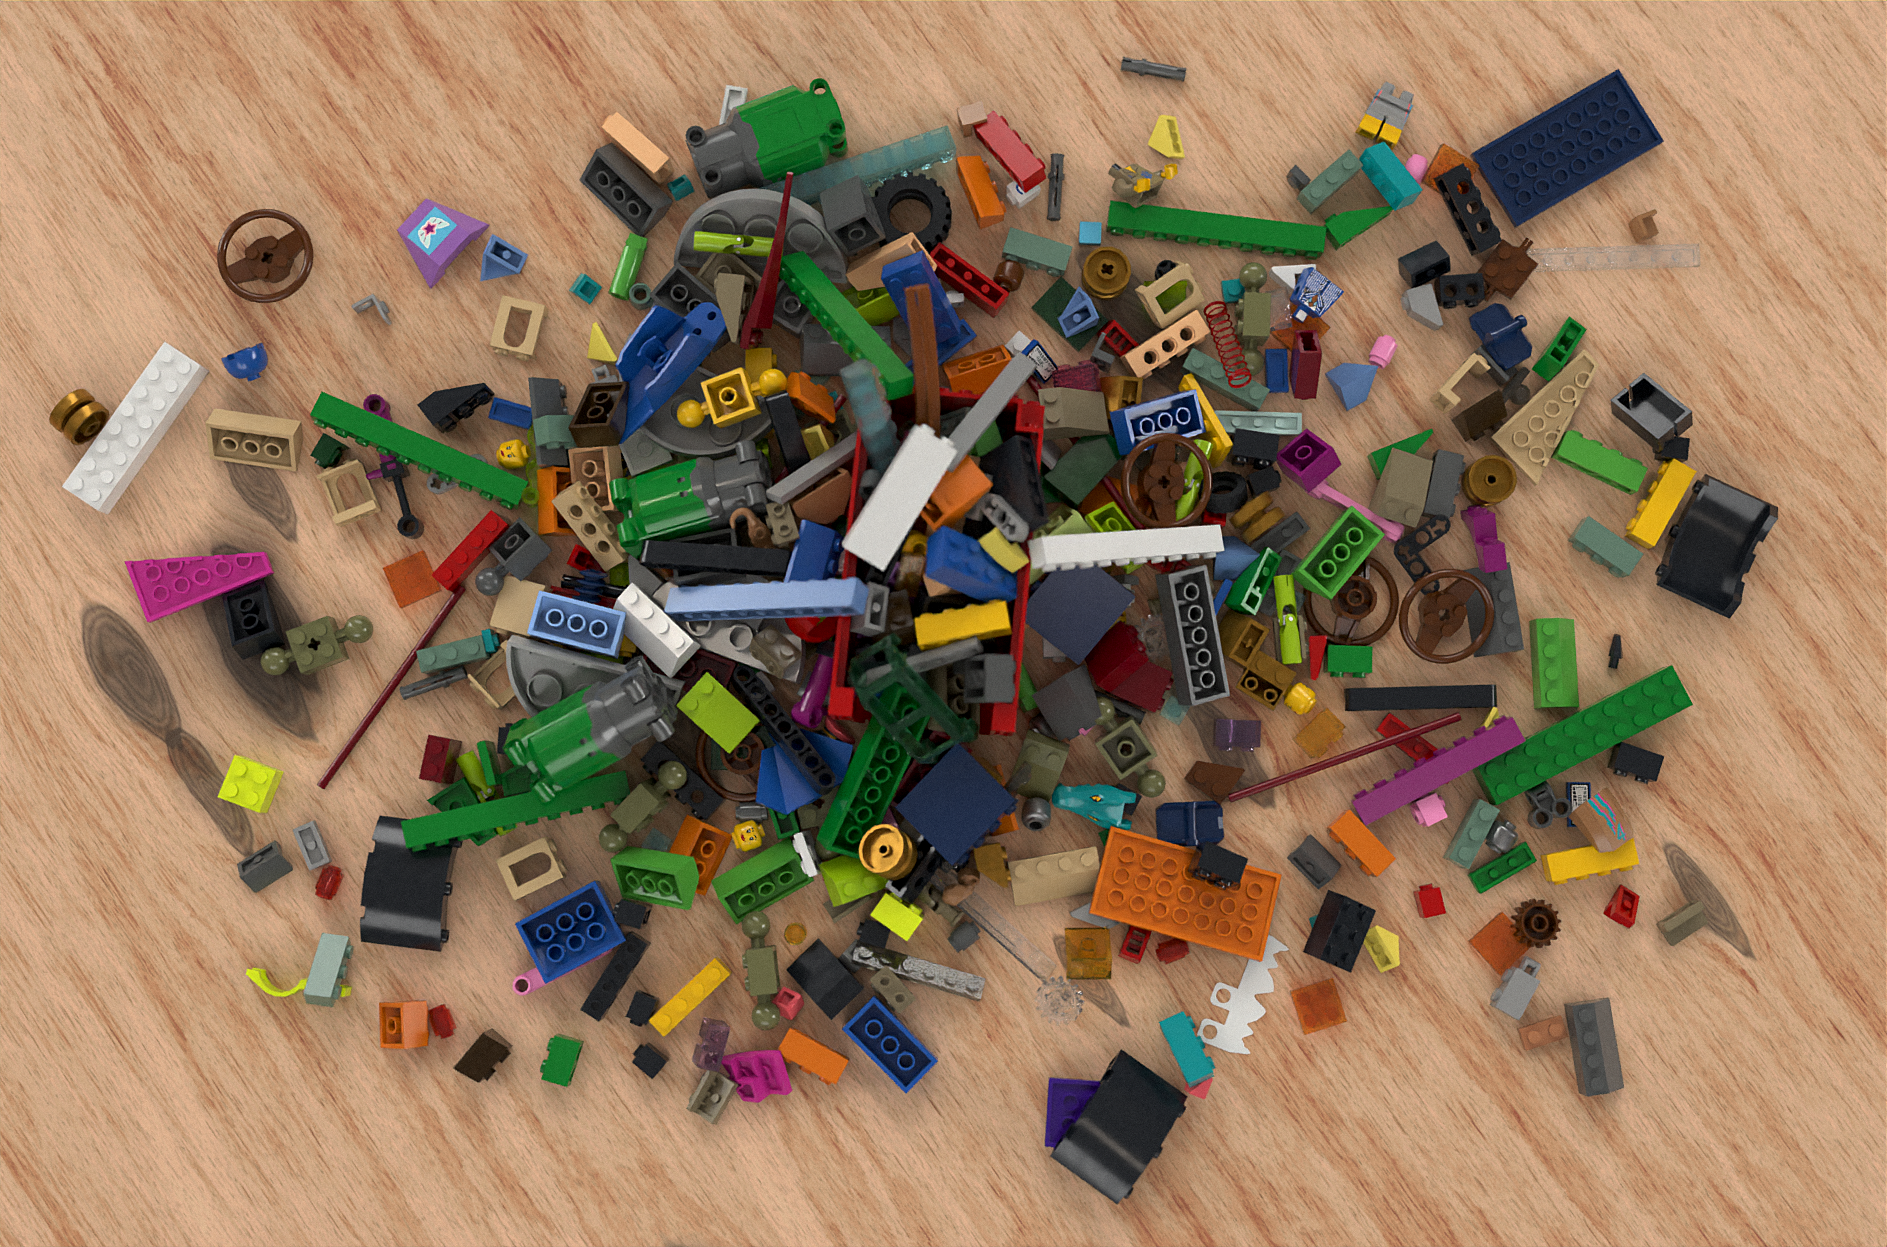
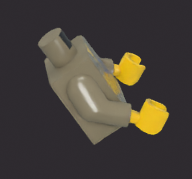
[1108,163,1178,208]

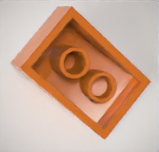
[786,371,836,423]

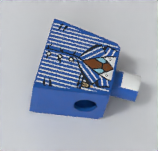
[1290,267,1344,323]

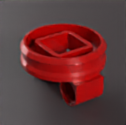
[784,578,838,643]

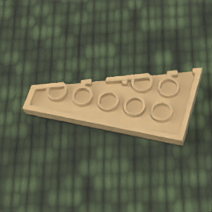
[1489,349,1599,486]

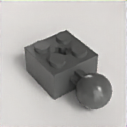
[475,517,552,596]

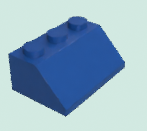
[784,520,845,583]

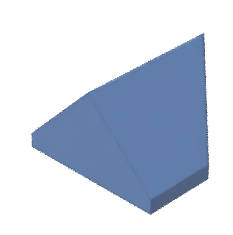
[480,234,528,281]
[1058,286,1099,338]
[1325,363,1378,411]
[1213,536,1260,580]

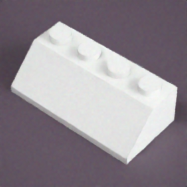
[613,583,701,678]

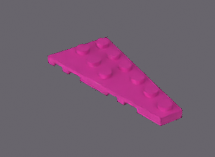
[124,552,274,623]

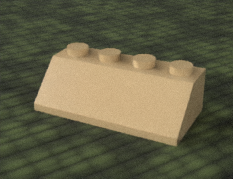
[205,408,303,471]
[1007,846,1100,906]

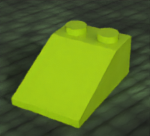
[676,672,760,754]

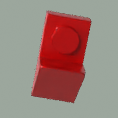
[1603,884,1640,929]

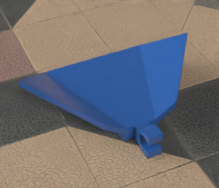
[756,728,853,815]

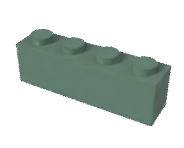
[1180,348,1270,412]

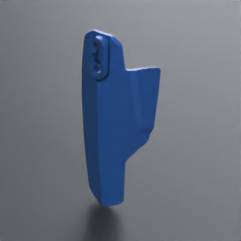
[615,302,727,444]

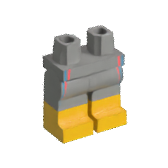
[1355,82,1414,150]

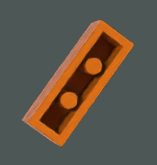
[1327,810,1396,877]
[778,1026,850,1085]

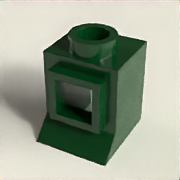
[310,433,351,469]

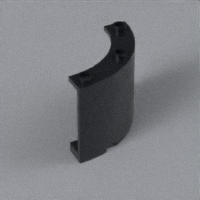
[1655,474,1778,619]
[360,816,463,952]
[1050,1049,1188,1204]

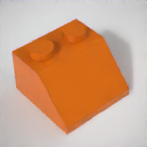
[379,1000,429,1049]

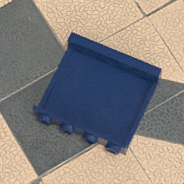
[1025,564,1136,665]
[895,743,1019,866]

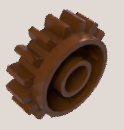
[1510,899,1561,948]

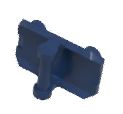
[1469,303,1532,371]
[1156,801,1224,847]

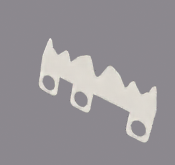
[1197,935,1289,1054]

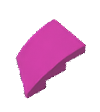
[716,1050,793,1103]

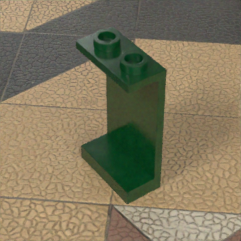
[1042,433,1127,511]

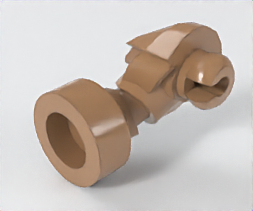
[942,868,980,906]

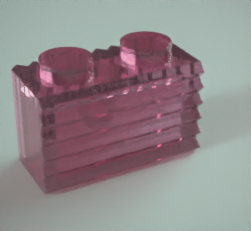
[1051,360,1102,392]

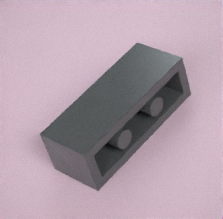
[1421,449,1466,522]

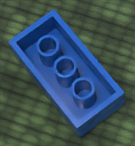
[881,250,961,344]
[1110,389,1206,455]
[926,526,1017,604]
[842,995,938,1093]

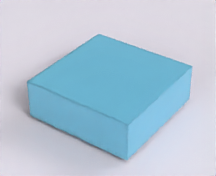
[1079,221,1102,246]

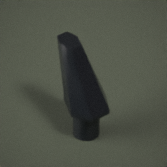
[1608,634,1623,669]

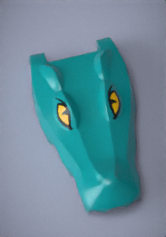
[1052,783,1136,830]

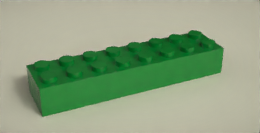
[817,680,938,859]

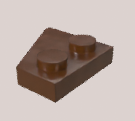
[1184,761,1245,805]

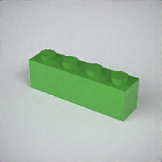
[1551,430,1648,495]

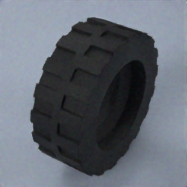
[1198,471,1248,514]

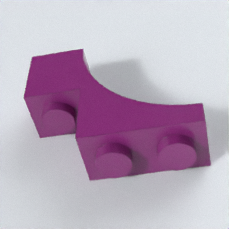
[1460,505,1507,573]

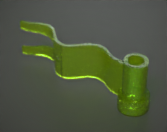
[521,424,540,508]

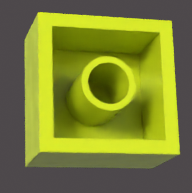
[218,755,284,813]
[870,890,924,941]

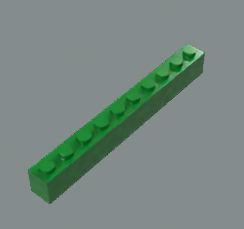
[1106,200,1326,260]
[779,251,914,401]
[310,391,529,510]
[401,770,630,852]

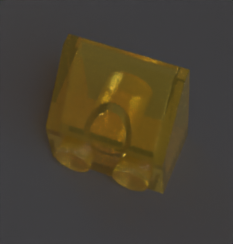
[1065,928,1112,980]

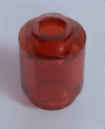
[315,865,344,900]
[1155,938,1190,965]
[428,1004,457,1039]

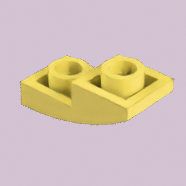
[979,528,1029,573]

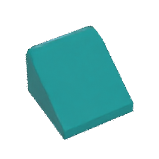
[569,273,602,305]

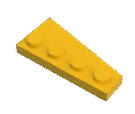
[1178,373,1233,469]

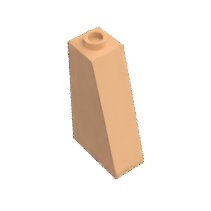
[602,112,675,186]
[845,232,937,291]

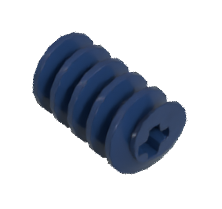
[572,569,608,605]

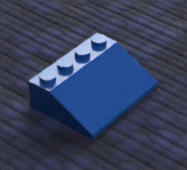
[515,881,626,984]

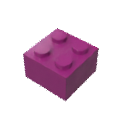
[1276,428,1342,493]

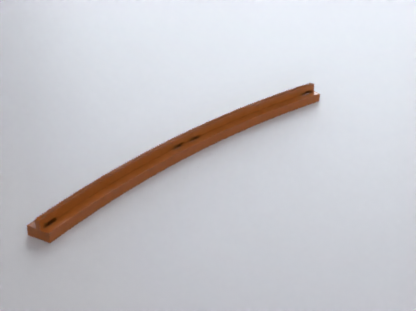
[904,283,940,584]

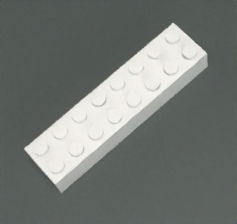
[62,342,209,514]

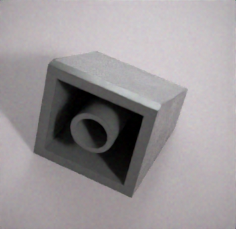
[819,174,886,256]
[1032,664,1102,741]

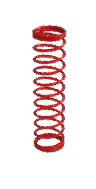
[1203,301,1252,388]

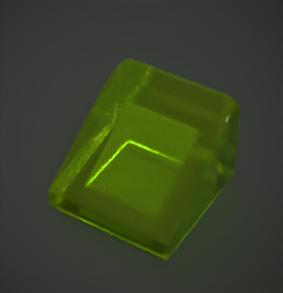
[609,563,630,586]

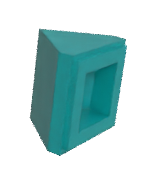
[667,175,695,202]

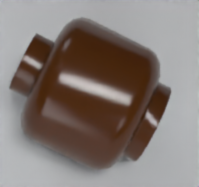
[993,260,1024,293]

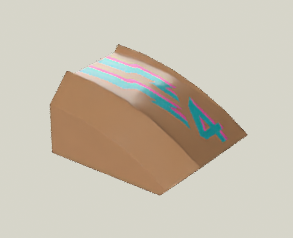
[1569,787,1633,853]

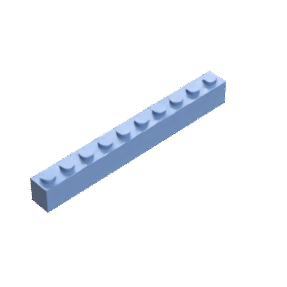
[664,577,869,621]

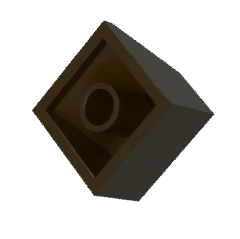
[1452,389,1508,442]
[871,589,918,652]
[453,1028,512,1083]

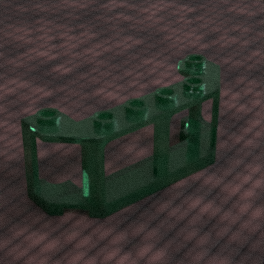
[848,633,979,765]

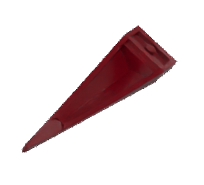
[740,172,793,349]

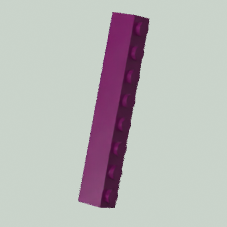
[1351,715,1526,826]

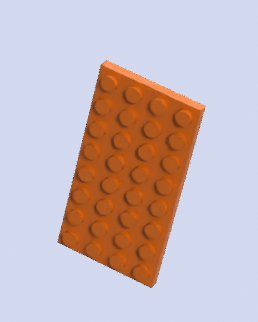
[1088,826,1282,962]

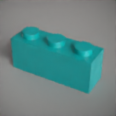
[1359,142,1423,211]
[1159,1011,1216,1088]

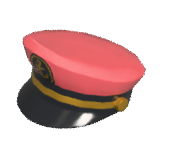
[814,714,856,745]

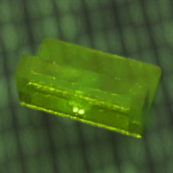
[1142,281,1187,309]

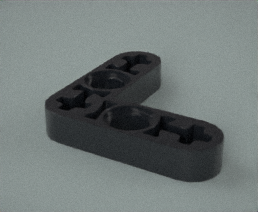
[1394,514,1451,595]

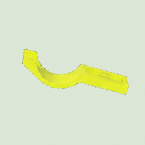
[246,967,352,997]

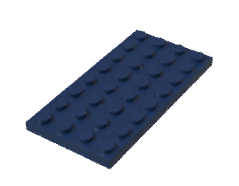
[1470,69,1664,228]

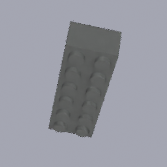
[1155,565,1230,706]

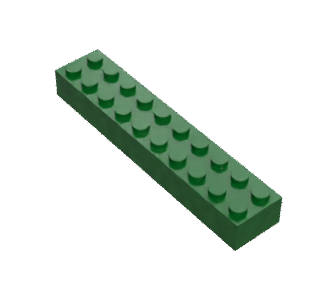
[1472,665,1693,805]

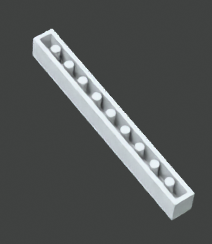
[1028,525,1225,572]

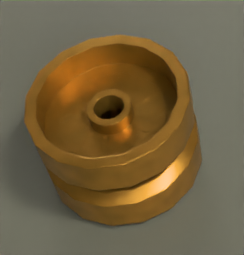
[1081,246,1131,300]
[49,389,110,445]
[1461,455,1517,507]
[1229,491,1286,545]
[859,824,918,880]

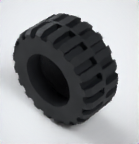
[871,172,952,254]

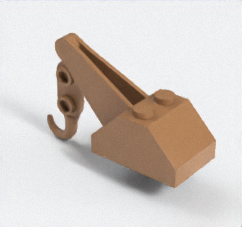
[730,467,852,552]

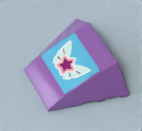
[397,198,490,289]

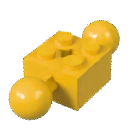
[677,367,787,429]

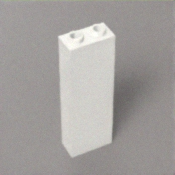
[842,424,958,571]

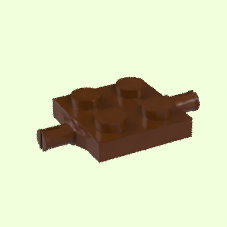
[1477,237,1539,302]

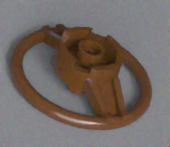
[217,209,314,303]
[1120,433,1213,529]
[1303,556,1399,646]
[1399,569,1494,664]
[695,705,788,802]

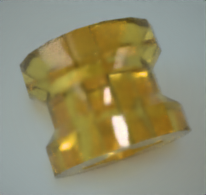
[784,922,807,945]

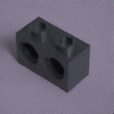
[1434,273,1485,309]

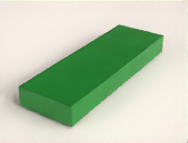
[1467,842,1537,894]

